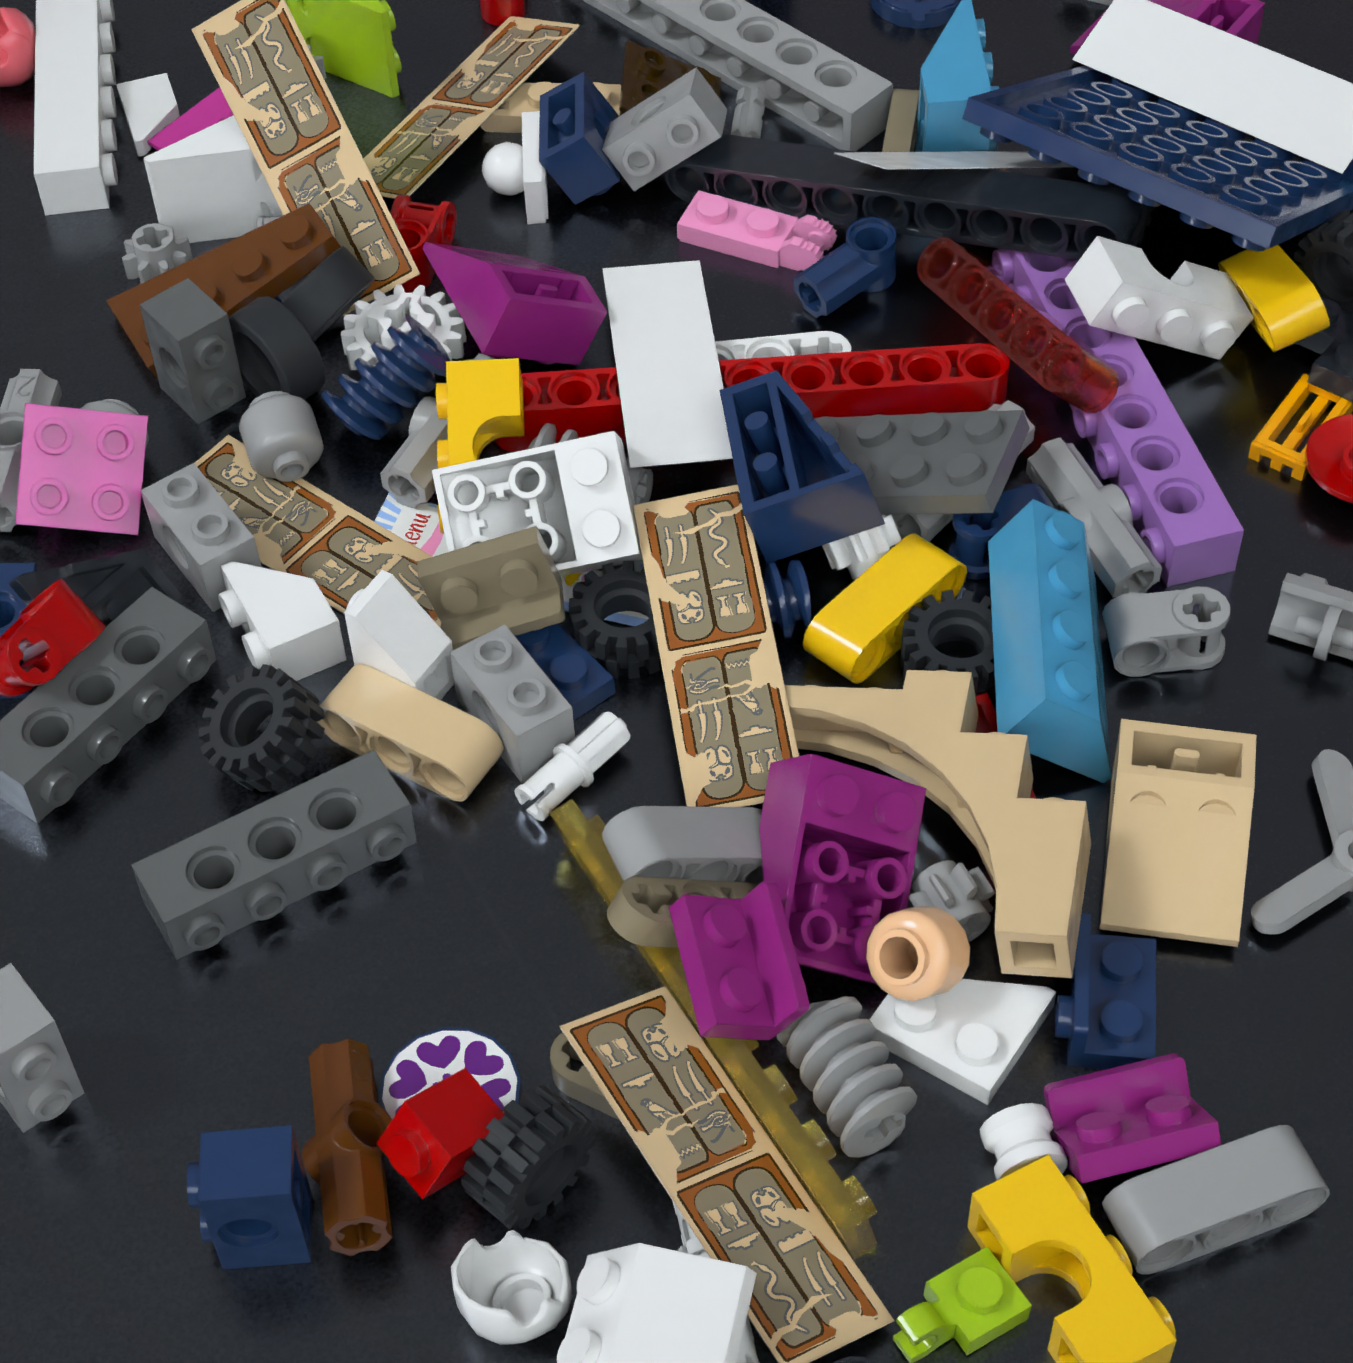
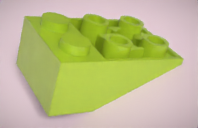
[285,0,402,98]

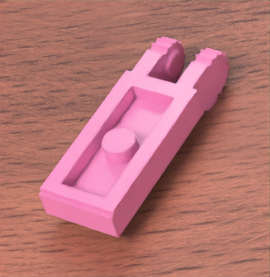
[677,190,837,271]

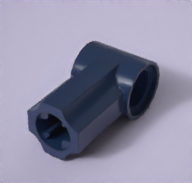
[793,217,897,319]

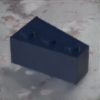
[719,370,885,562]

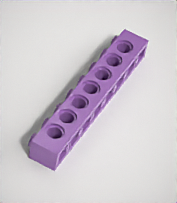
[992,248,1244,587]

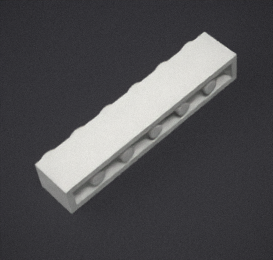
[34,0,118,216]

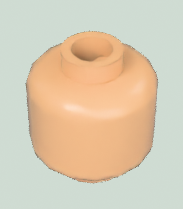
[866,906,970,1002]

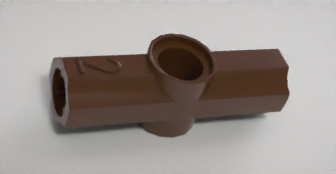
[302,1038,392,1256]

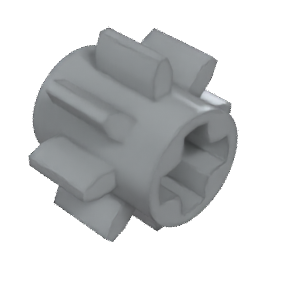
[122,223,193,283]
[909,860,996,942]

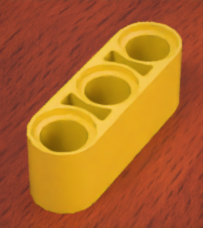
[1218,245,1330,352]
[803,533,967,684]

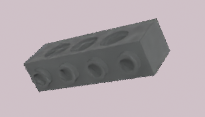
[0,587,217,824]
[131,750,417,960]

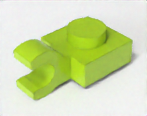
[893,1247,1032,1363]

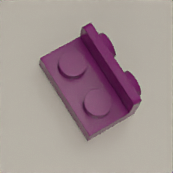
[669,882,810,1040]
[1044,1053,1221,1183]

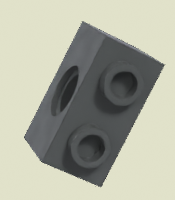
[139,278,246,425]

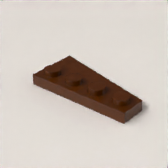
[106,203,341,379]

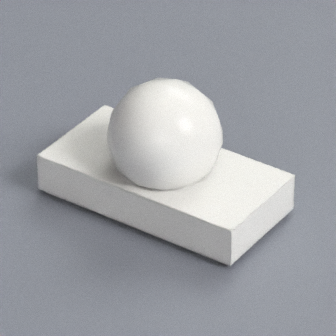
[482,111,549,224]

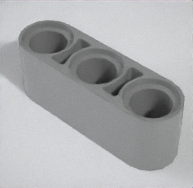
[602,806,764,885]
[1102,1125,1330,1274]

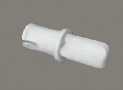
[514,711,630,821]

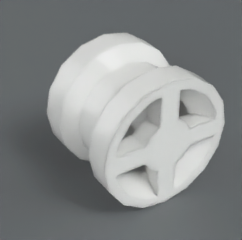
[980,1103,1068,1180]

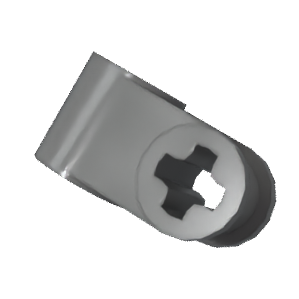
[1102,586,1230,677]

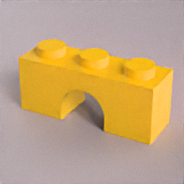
[436,358,524,533]
[967,1154,1177,1363]

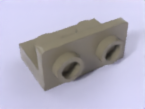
[417,526,565,650]

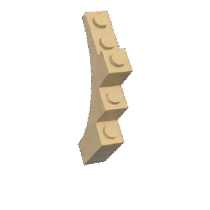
[784,670,1091,978]

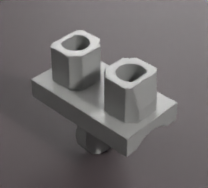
[1268,573,1353,661]

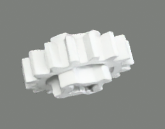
[341,285,466,375]

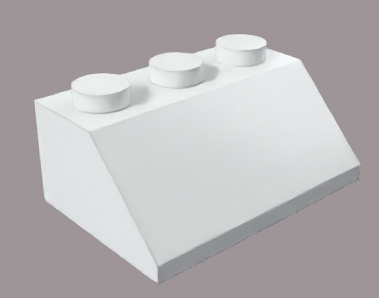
[557,1243,757,1363]

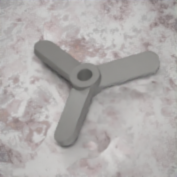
[1251,749,1353,934]

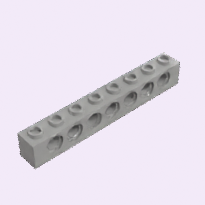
[582,0,893,152]

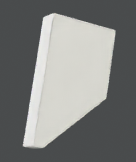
[116,73,180,157]

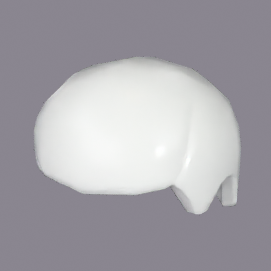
[451,1230,573,1345]

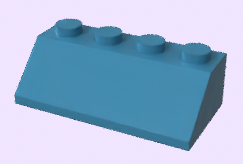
[988,499,1112,783]

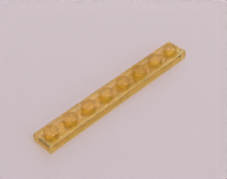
[550,799,878,1260]

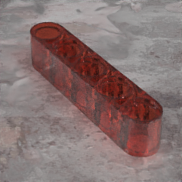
[917,237,1119,414]

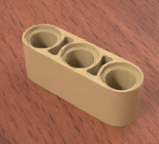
[317,664,504,801]

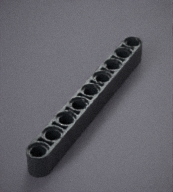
[666,134,1142,260]

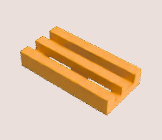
[1248,373,1353,481]

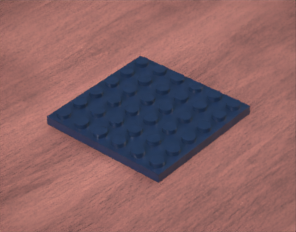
[962,65,1353,251]

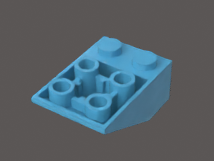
[915,0,999,169]

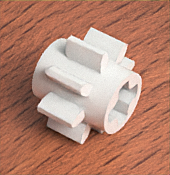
[822,514,902,579]

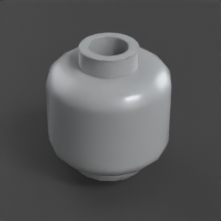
[239,391,324,482]

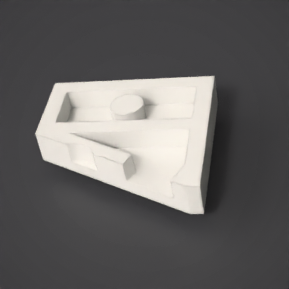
[870,979,1056,1105]

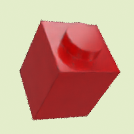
[376,1068,505,1199]

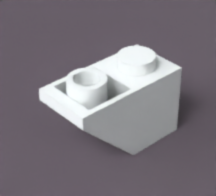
[218,561,346,681]
[344,570,454,700]

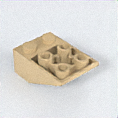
[1099,719,1257,947]

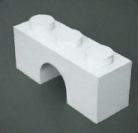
[1065,236,1254,360]

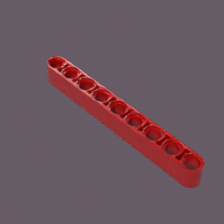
[495,343,1010,452]

